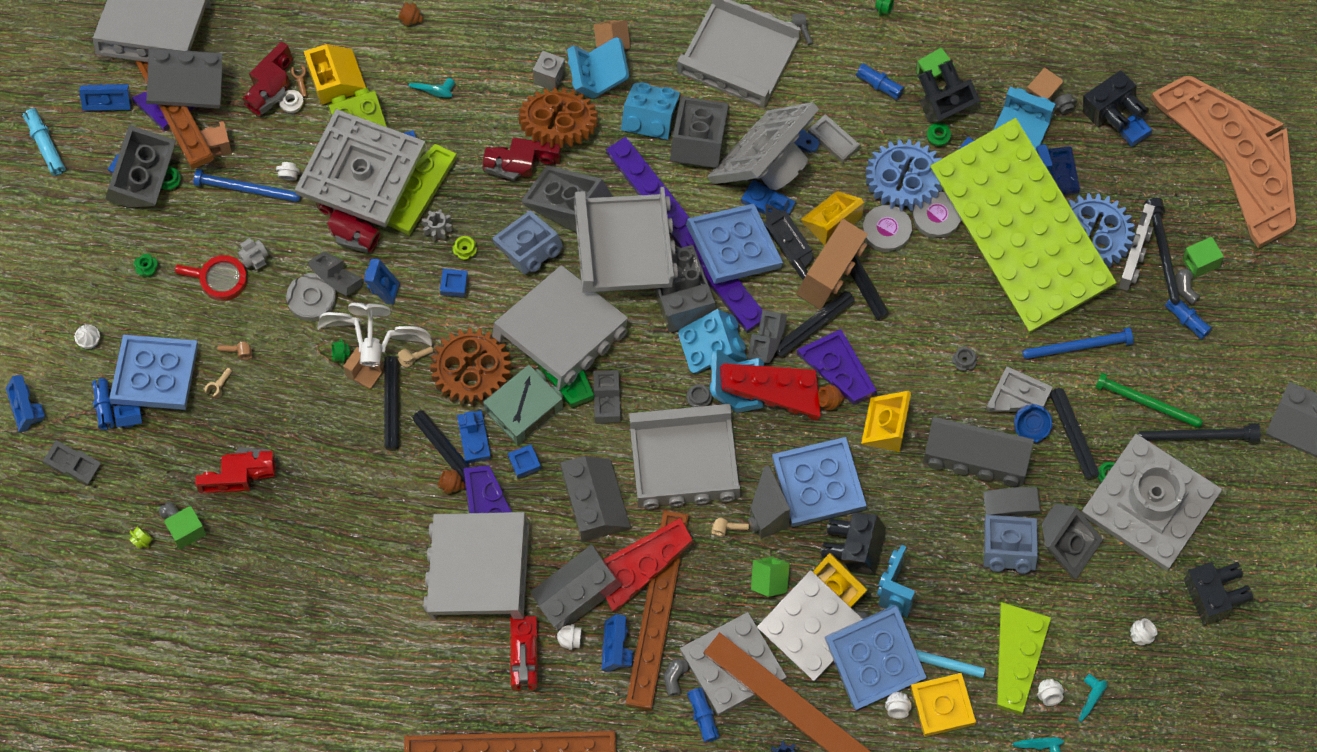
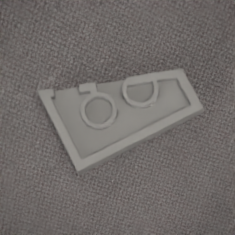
[1119,203,1155,291]

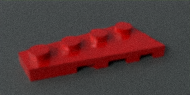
[720,363,821,420]
[604,518,694,613]

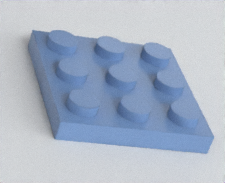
[686,204,783,284]
[109,335,198,410]
[772,437,866,527]
[824,605,926,710]

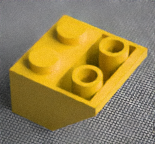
[304,44,366,105]

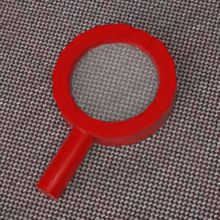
[175,255,247,301]

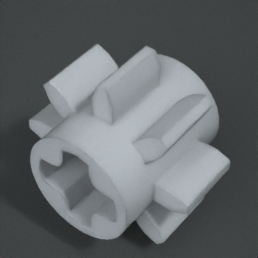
[422,209,453,241]
[237,238,268,270]

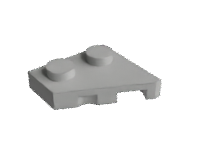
[986,367,1053,412]

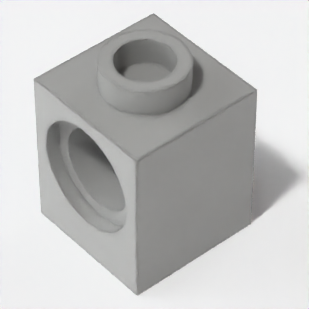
[533,51,566,91]

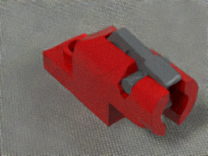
[195,447,275,494]
[510,616,538,691]

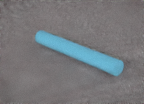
[915,650,985,678]

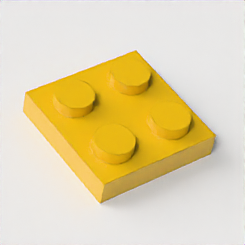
[910,673,976,737]

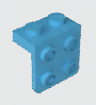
[567,37,629,99]
[621,82,680,140]
[994,87,1055,150]
[678,309,747,374]
[710,349,764,413]
[877,545,915,617]

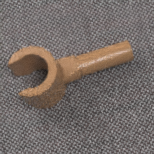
[290,65,307,98]
[217,342,252,360]

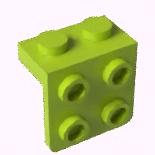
[327,87,387,127]

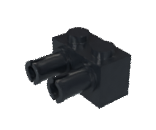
[917,59,980,122]
[1083,70,1149,133]
[821,512,886,574]
[1184,562,1253,626]

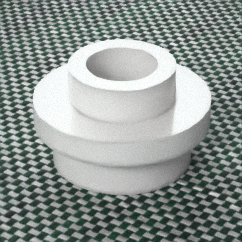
[279,90,303,113]
[276,162,301,181]

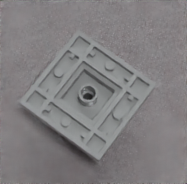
[707,102,819,190]
[295,109,426,227]
[1081,434,1222,571]

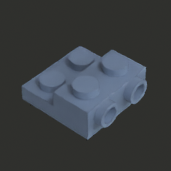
[492,210,563,275]
[983,515,1038,573]

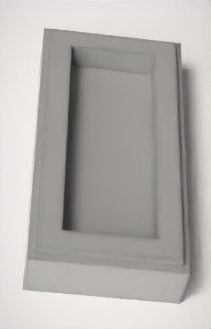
[808,114,860,164]

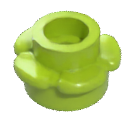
[453,236,477,260]
[129,526,153,549]

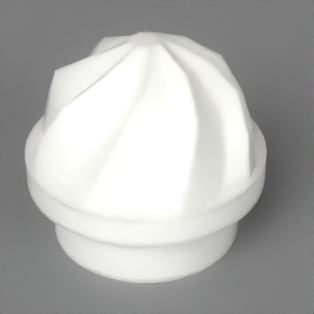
[75,324,100,349]
[1130,618,1157,645]
[557,624,581,650]
[1037,679,1064,706]
[885,692,912,719]

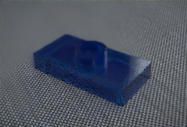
[1048,146,1080,195]

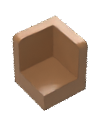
[594,20,630,50]
[1026,67,1063,101]
[343,347,384,390]

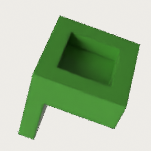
[916,48,955,81]
[1182,237,1224,279]
[164,506,206,549]
[751,556,790,597]

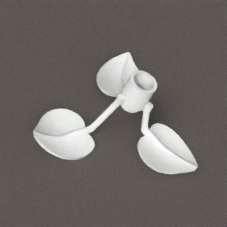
[317,303,432,367]

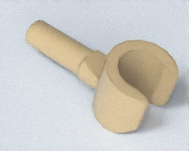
[398,347,433,368]
[205,368,232,399]
[712,518,749,536]

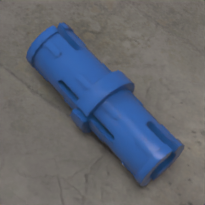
[856,63,905,100]
[1165,299,1212,340]
[92,378,115,430]
[687,687,720,743]

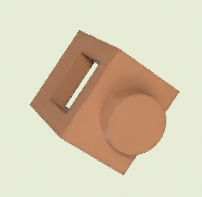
[200,121,232,157]

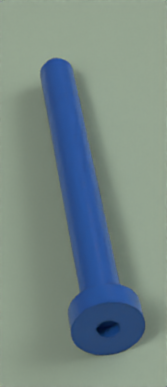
[193,169,301,202]
[1022,327,1133,359]

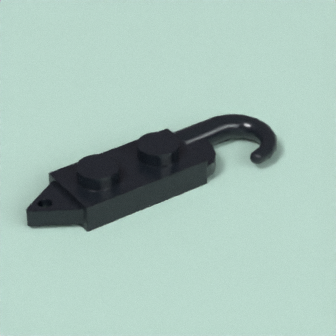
[764,204,813,280]

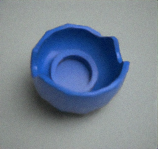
[1014,404,1053,442]

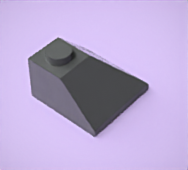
[748,465,790,539]
[1042,503,1103,579]

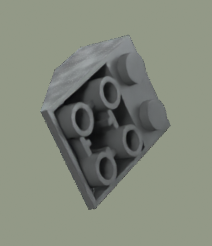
[654,245,716,333]

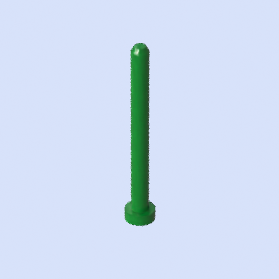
[1095,372,1203,427]

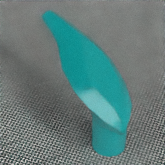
[409,78,455,97]
[1078,674,1107,722]
[1013,737,1064,752]

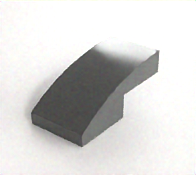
[308,251,362,296]
[748,310,788,363]
[593,370,620,423]
[42,440,101,485]
[983,487,1041,517]

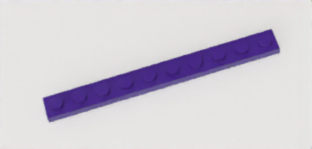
[606,137,762,334]

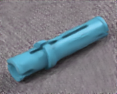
[22,108,66,176]

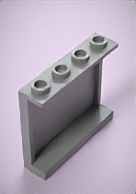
[93,0,211,62]
[677,0,800,109]
[574,187,678,292]
[492,265,628,390]
[629,404,740,509]
[423,512,530,620]

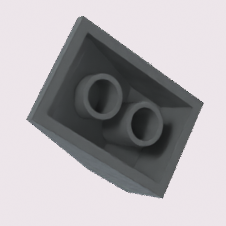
[670,96,729,168]
[521,165,613,231]

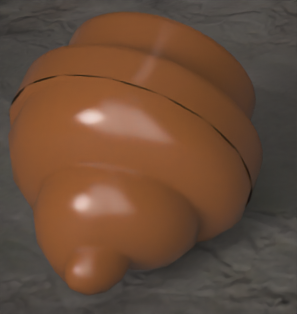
[397,2,423,26]
[818,385,844,410]
[438,469,465,494]

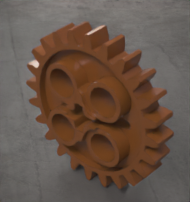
[519,87,597,148]
[430,327,512,406]

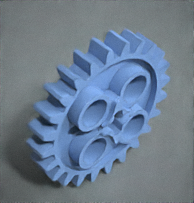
[866,139,943,211]
[1068,193,1135,268]

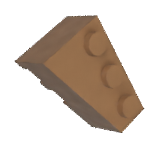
[796,218,868,310]

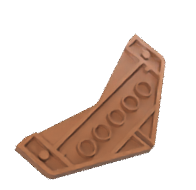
[1150,76,1296,248]

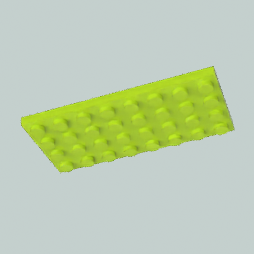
[930,118,1117,334]

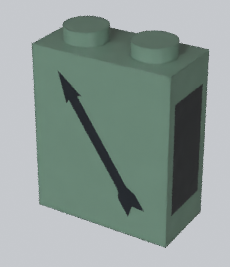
[483,365,563,446]

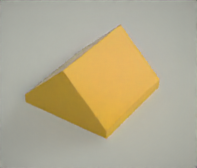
[801,191,864,246]
[861,391,911,452]
[813,553,868,608]

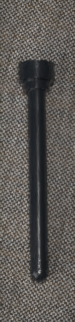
[1143,198,1180,304]
[1137,423,1261,443]

